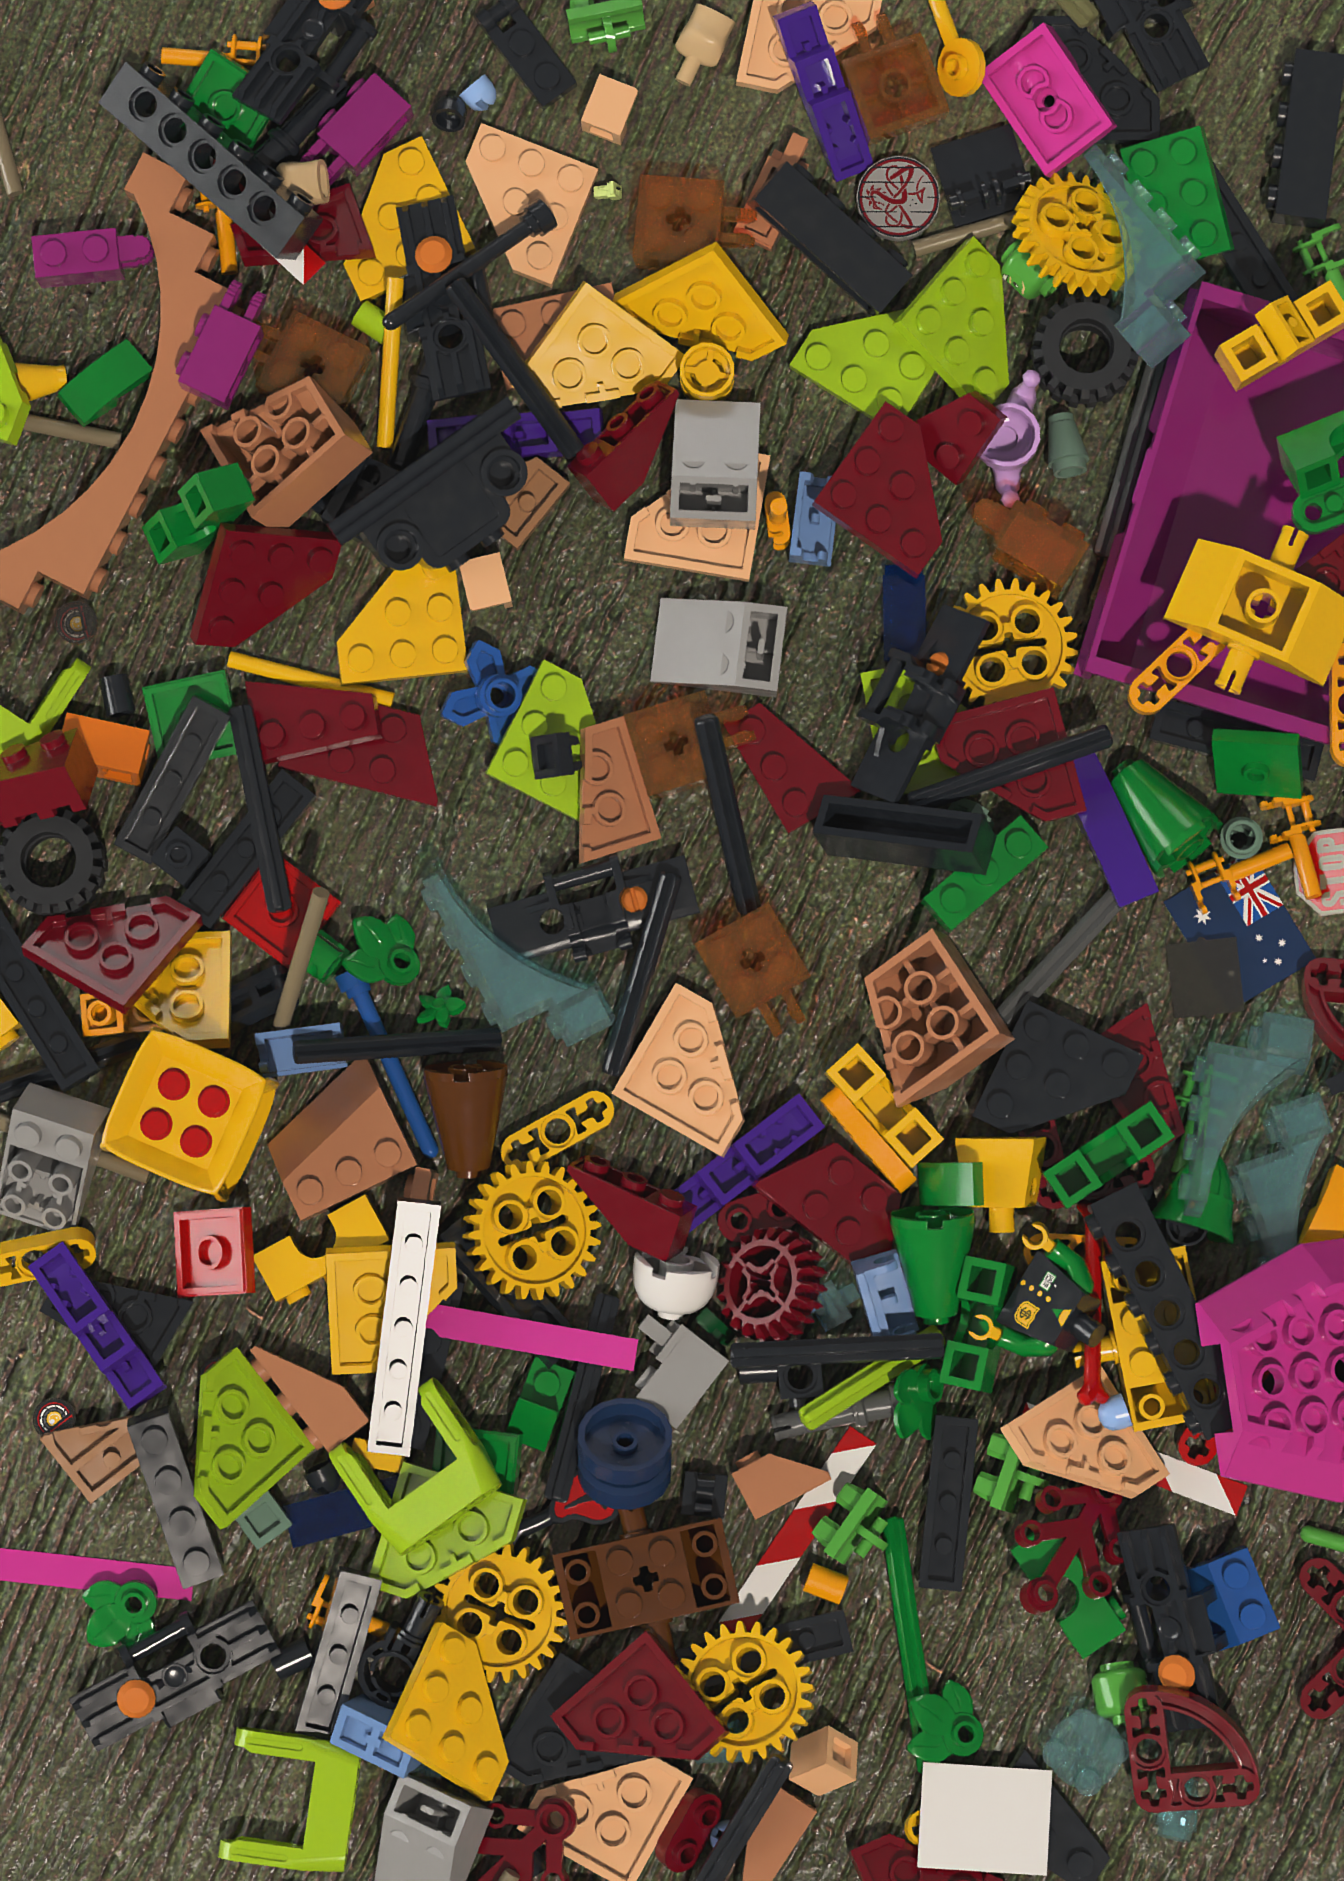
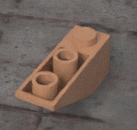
[250,1346,370,1453]

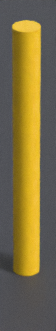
[376,277,404,448]
[227,651,395,708]

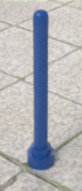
[335,971,439,1159]

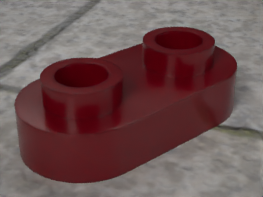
[718,1192,796,1243]
[655,1787,723,1873]

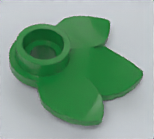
[341,914,420,986]
[893,1364,944,1440]
[82,1580,158,1647]
[906,1680,984,1763]

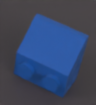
[1163,1545,1280,1651]

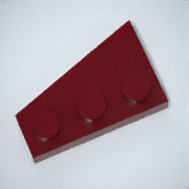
[230,183,376,267]
[723,703,861,835]
[1100,1003,1185,1157]

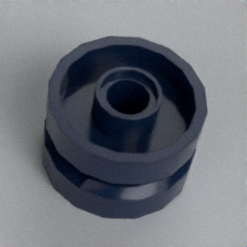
[578,1398,672,1510]

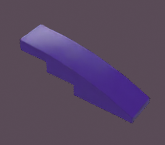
[773,1,874,182]
[427,408,604,459]
[1073,753,1159,909]
[674,1094,825,1233]
[28,1241,167,1412]

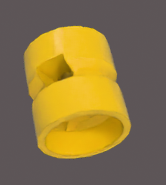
[680,343,734,401]

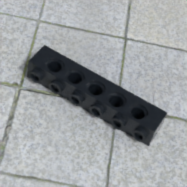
[98,61,324,260]
[1084,1182,1233,1440]

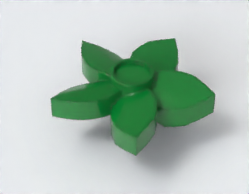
[416,984,467,1028]

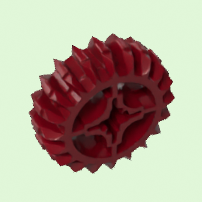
[717,1226,828,1342]

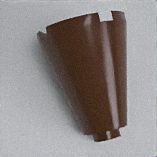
[423,1059,508,1179]

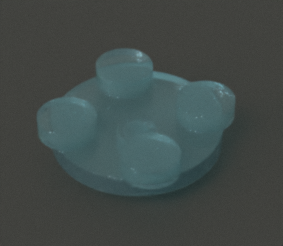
[1042,1708,1129,1796]

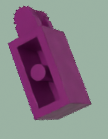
[300,73,414,186]
[31,227,155,288]
[176,280,267,410]

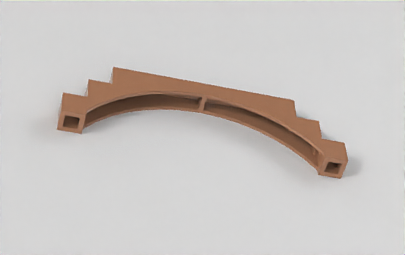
[0,152,245,615]

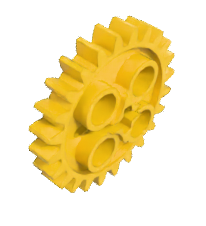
[1011,172,1146,297]
[953,578,1078,706]
[463,1161,601,1300]
[430,1542,567,1683]
[680,1621,815,1764]

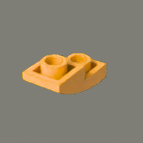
[79,993,164,1037]
[1298,1164,1344,1244]

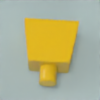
[955,1136,1046,1233]

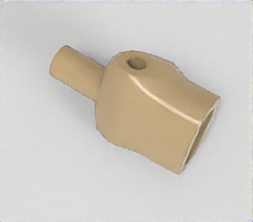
[675,4,735,87]
[276,159,330,205]

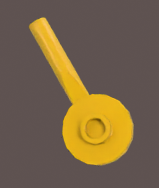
[928,0,986,97]

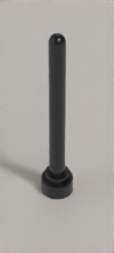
[382,199,557,331]

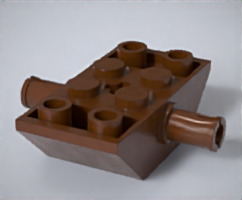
[552,1506,740,1661]

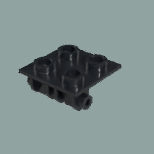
[930,124,1033,228]

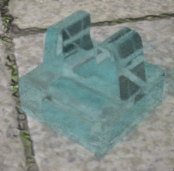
[814,1280,861,1332]

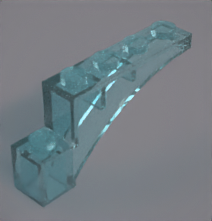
[1083,145,1206,369]
[421,868,616,1047]
[1178,1012,1315,1218]
[1230,1092,1333,1267]

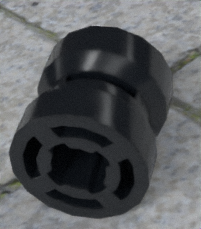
[1162,1219,1208,1247]

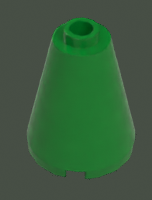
[1111,758,1224,878]
[890,1205,976,1325]

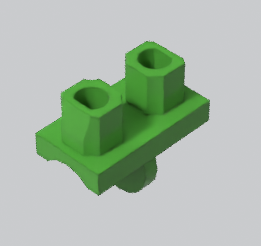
[566,0,646,54]
[973,1433,1050,1513]
[812,1482,889,1565]

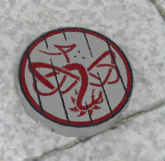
[856,156,940,242]

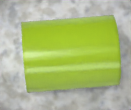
[351,300,385,345]

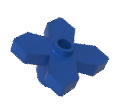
[439,640,537,746]

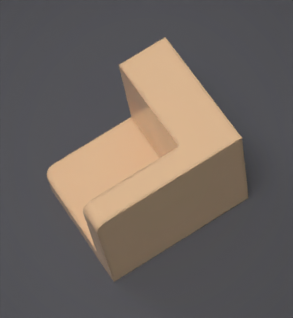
[581,74,638,145]
[460,552,513,611]
[789,1725,858,1796]

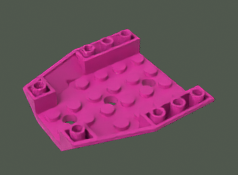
[1195,1238,1344,1503]

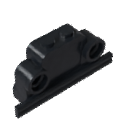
[327,397,528,573]

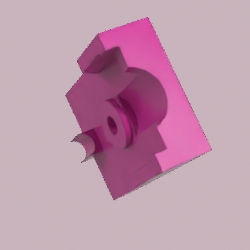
[982,22,1117,177]

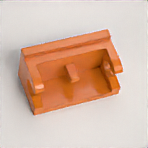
[62,712,151,787]

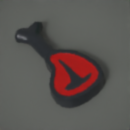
[502,1468,619,1552]

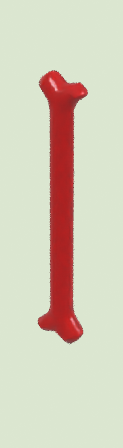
[1076,1198,1110,1406]

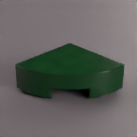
[696,1308,737,1347]

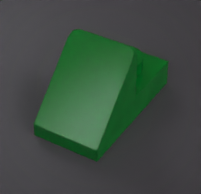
[506,1356,575,1452]

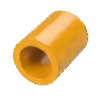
[803,1563,849,1605]

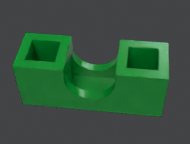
[1276,410,1344,499]
[142,462,255,565]
[921,815,1048,934]
[1041,1101,1175,1209]
[939,1255,1018,1394]
[1008,1520,1127,1659]

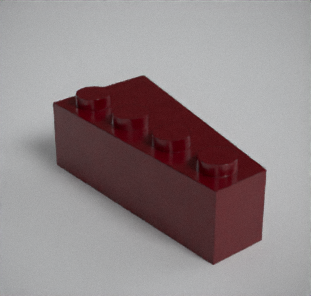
[0,728,98,828]

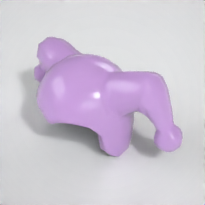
[980,370,1040,508]

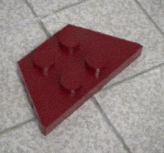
[278,705,439,808]
[751,1142,902,1266]

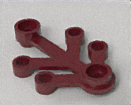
[1014,1484,1124,1615]
[477,1797,578,1881]

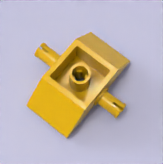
[1163,525,1344,695]
[1072,1246,1215,1432]

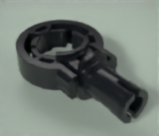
[357,1591,444,1709]

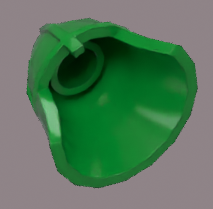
[1152,1148,1234,1244]

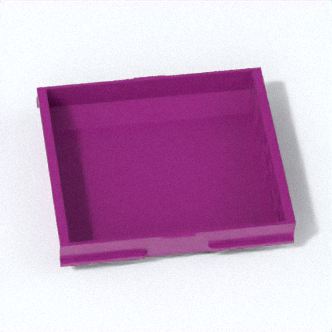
[1073,281,1344,750]

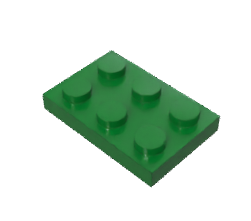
[1120,126,1235,272]

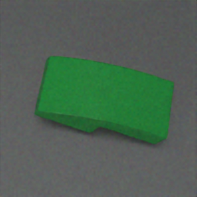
[57,339,153,427]
[918,1162,984,1206]

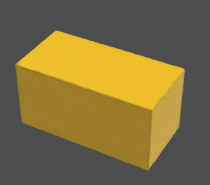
[1255,295,1315,361]
[352,1437,406,1473]

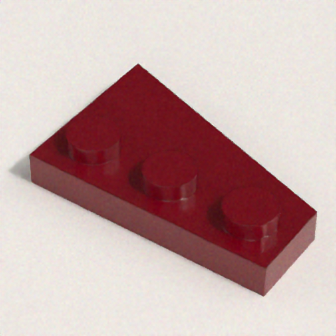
[245,681,383,765]

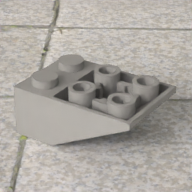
[670,399,760,530]
[650,598,788,698]
[0,1083,110,1231]
[374,1774,494,1881]

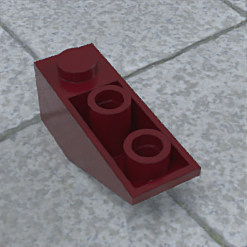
[567,379,680,512]
[566,1155,697,1262]

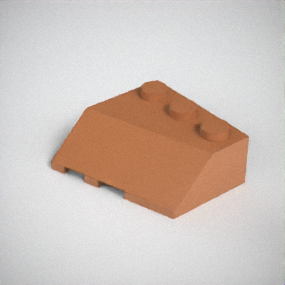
[200,376,373,529]
[864,928,1015,1108]
[267,1059,419,1222]

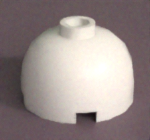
[633,1246,720,1320]

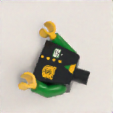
[968,1222,1106,1357]

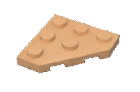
[736,0,883,94]
[466,123,599,288]
[624,453,771,582]
[612,983,745,1158]
[1000,1366,1170,1499]
[517,1756,693,1881]

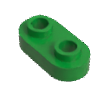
[1291,477,1344,535]

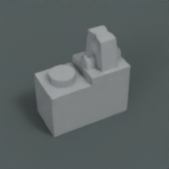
[635,1314,729,1429]

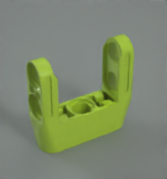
[0,657,92,755]
[329,1377,502,1556]
[218,1727,362,1872]

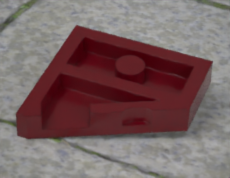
[915,391,1007,485]

